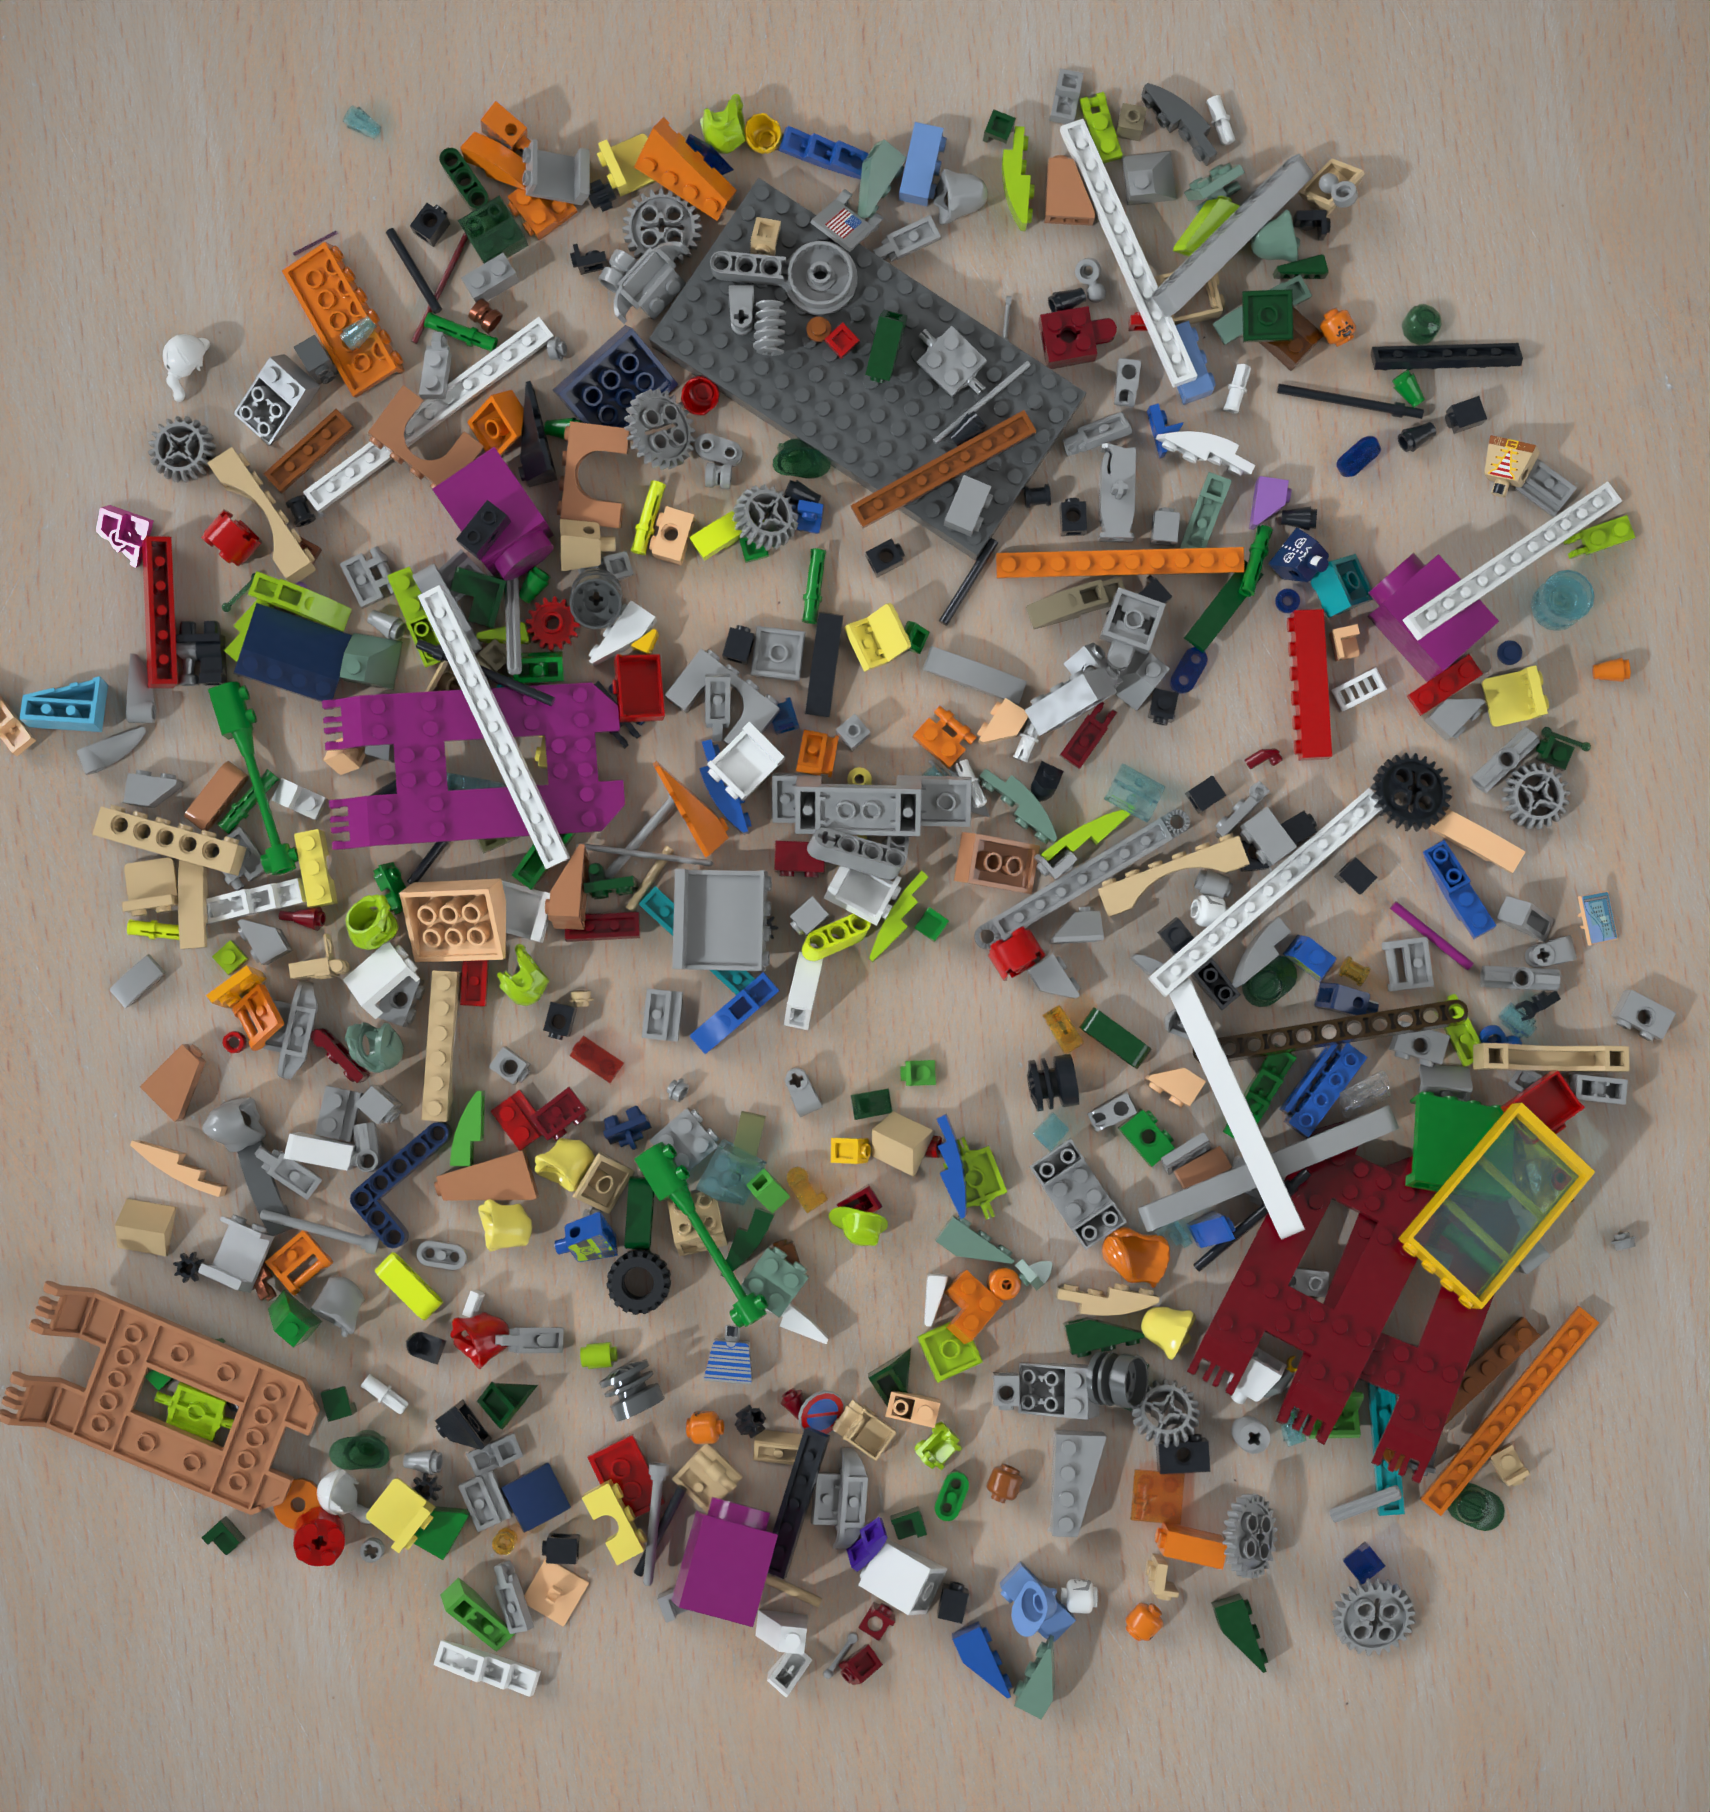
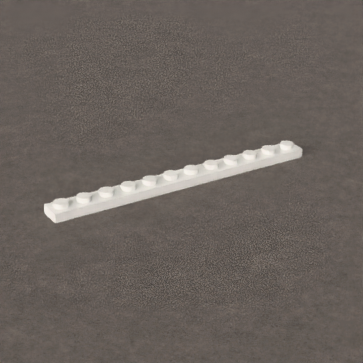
[1060,119,1197,388]
[303,317,555,513]
[1403,481,1622,641]
[418,585,570,869]
[1148,788,1383,997]

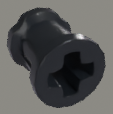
[1024,484,1051,508]
[286,495,316,527]

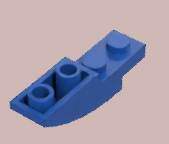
[699,739,752,835]
[1423,840,1497,939]
[689,972,780,1054]

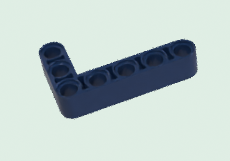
[350,1122,452,1249]

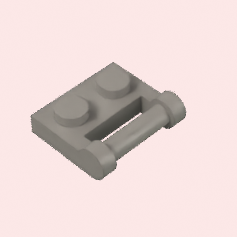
[1382,937,1434,992]

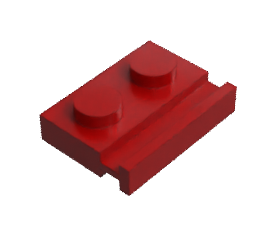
[491,1090,542,1151]

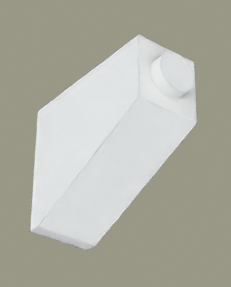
[784,952,823,1030]
[284,1132,358,1171]
[755,1609,808,1655]

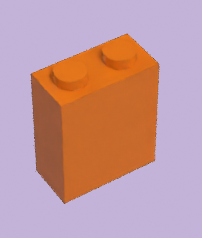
[1155,1521,1227,1570]

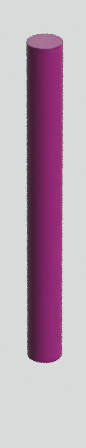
[1390,901,1474,971]

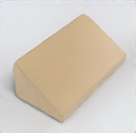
[753,1430,803,1465]

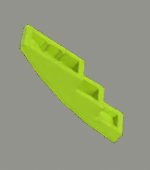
[1040,807,1135,862]
[869,870,929,962]

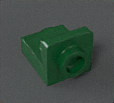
[1536,735,1575,771]

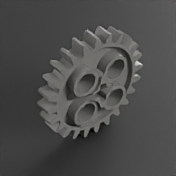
[622,188,702,264]
[624,389,696,470]
[1223,1494,1278,1579]
[1332,1578,1415,1656]

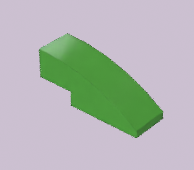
[450,1091,485,1166]

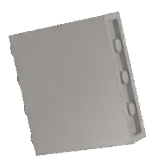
[672,869,772,971]

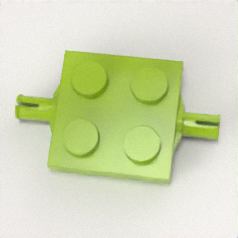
[943,1136,1007,1220]
[154,1381,234,1442]

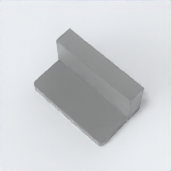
[1418,1065,1473,1102]

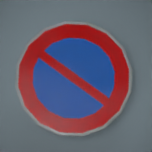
[798,1390,845,1434]

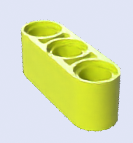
[802,914,871,961]
[374,1252,443,1321]

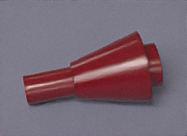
[278,907,326,931]
[780,1388,805,1421]

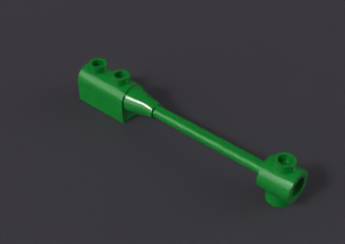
[208,681,299,875]
[634,1142,768,1328]

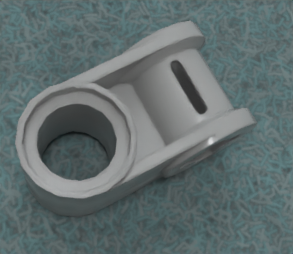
[729,285,754,336]
[1525,935,1577,968]
[785,1068,823,1117]

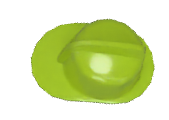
[829,1207,888,1246]

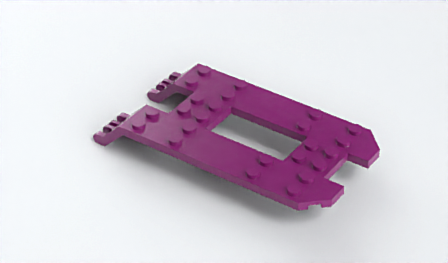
[322,683,625,850]

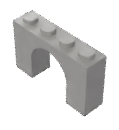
[665,649,780,745]

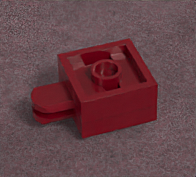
[1038,306,1117,369]

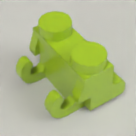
[914,1421,963,1470]

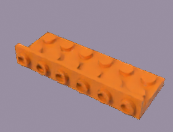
[282,242,405,398]

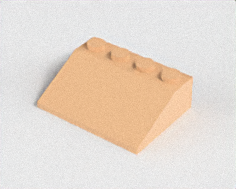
[399,879,506,962]

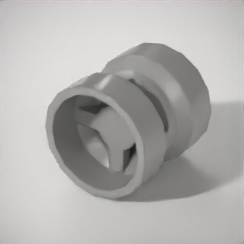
[705,462,732,489]

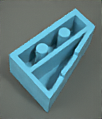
[19,676,108,732]

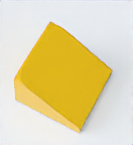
[631,629,659,655]

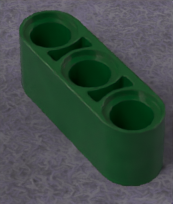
[439,148,492,216]
[1079,1007,1152,1069]
[624,1176,655,1250]

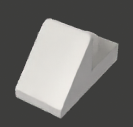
[272,778,327,821]

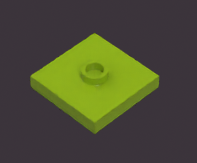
[917,1321,983,1383]

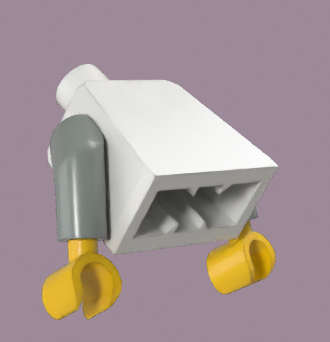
[1225,1348,1298,1404]

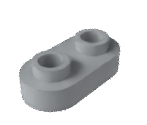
[695,433,743,467]
[417,1240,468,1270]

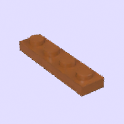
[263,408,354,494]

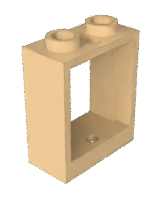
[1154,272,1225,325]

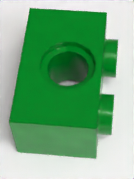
[513,651,564,683]
[1118,1109,1175,1167]

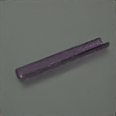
[293,231,338,256]

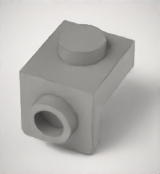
[1034,848,1078,879]

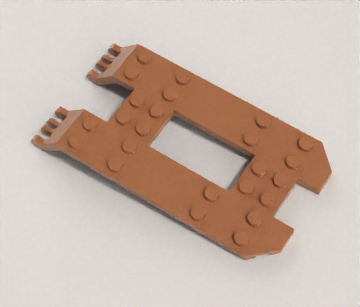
[0,1281,320,1515]

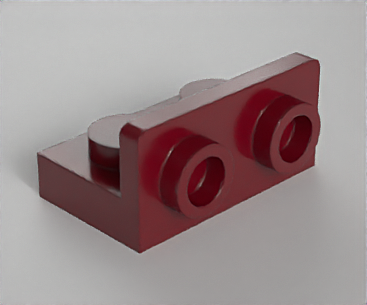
[529,1086,589,1141]

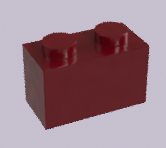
[774,840,825,878]

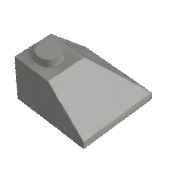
[1122,151,1176,205]
[1115,651,1170,711]
[1050,907,1104,944]

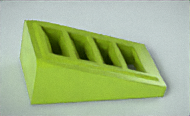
[476,622,531,644]

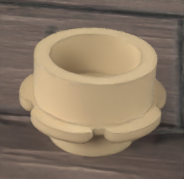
[569,990,594,1007]

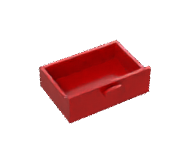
[612,654,665,722]
[1501,1070,1585,1145]

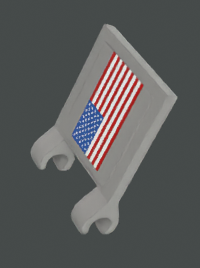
[810,189,884,252]

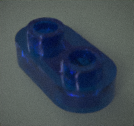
[1336,436,1381,477]
[1170,647,1208,694]

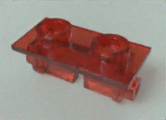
[570,1035,624,1084]

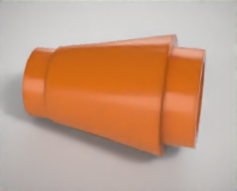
[1592,657,1631,682]

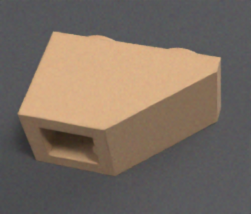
[977,698,1028,745]
[1145,1068,1206,1108]
[886,1391,940,1428]

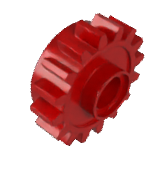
[526,596,581,652]

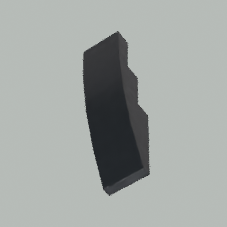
[805,612,844,717]

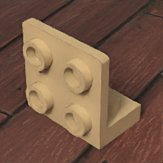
[667,1189,728,1257]

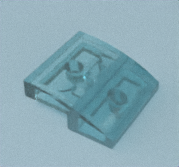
[1104,763,1165,823]

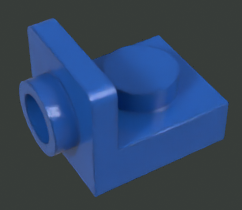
[796,500,824,534]

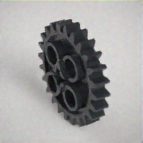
[1371,753,1452,832]

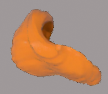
[1102,1227,1170,1288]

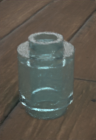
[1498,1002,1537,1039]

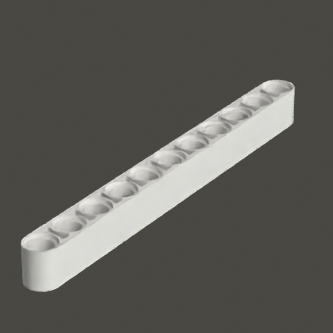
[1169,978,1305,1240]

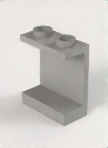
[522,139,590,205]
[198,1214,274,1293]

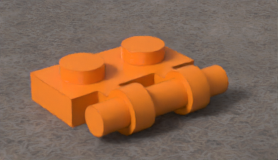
[912,706,977,769]

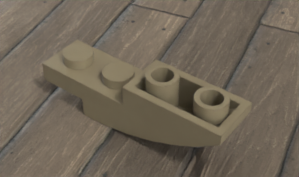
[1026,577,1126,630]

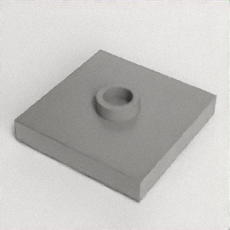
[751,626,806,681]

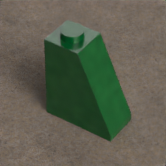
[865,309,908,383]

